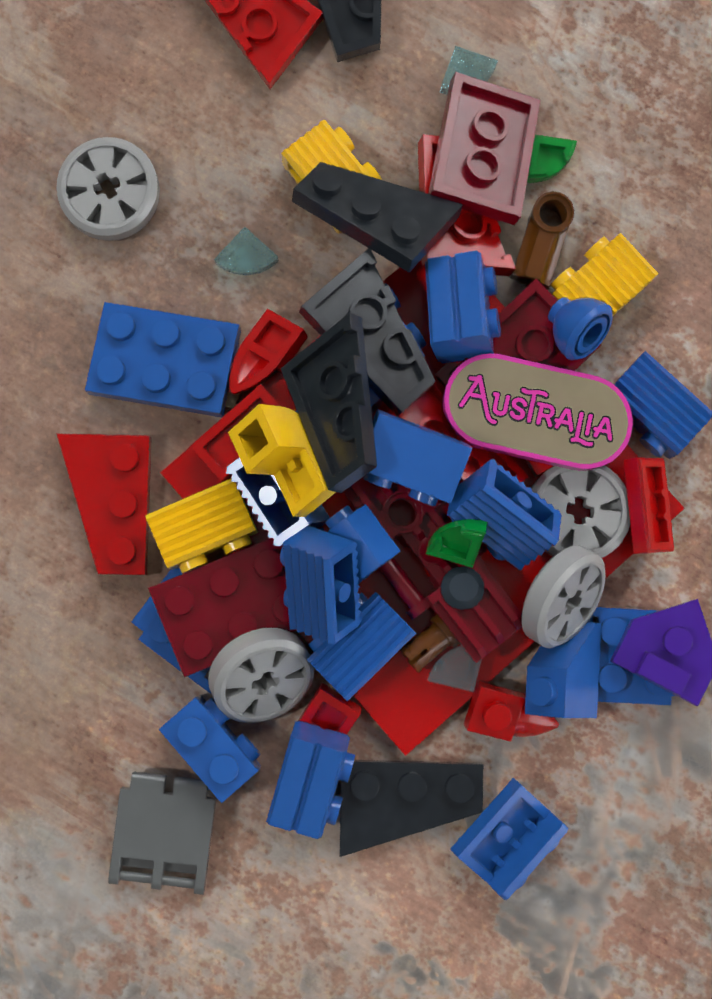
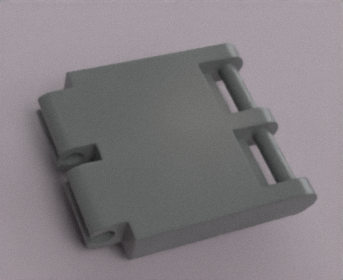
[108,771,216,895]

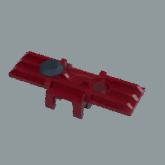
[343,477,522,663]

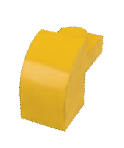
[228,404,336,517]

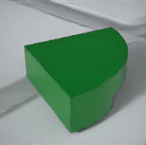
[527,134,577,183]
[426,519,488,568]

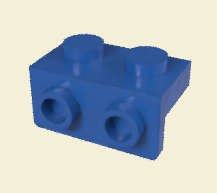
[450,778,568,900]

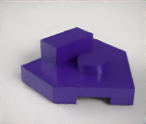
[610,599,712,706]

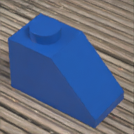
[525,622,602,718]

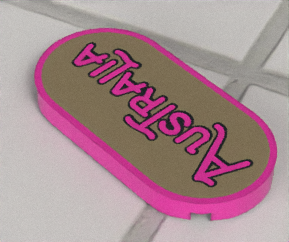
[443,353,633,471]

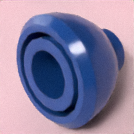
[548,297,613,361]

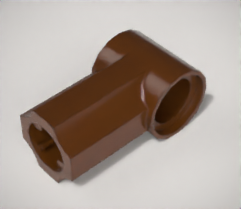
[510,191,575,290]

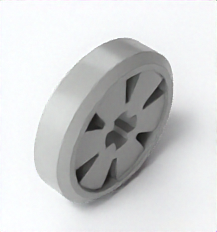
[57,137,160,241]
[531,465,630,558]
[522,545,606,648]
[208,628,314,723]

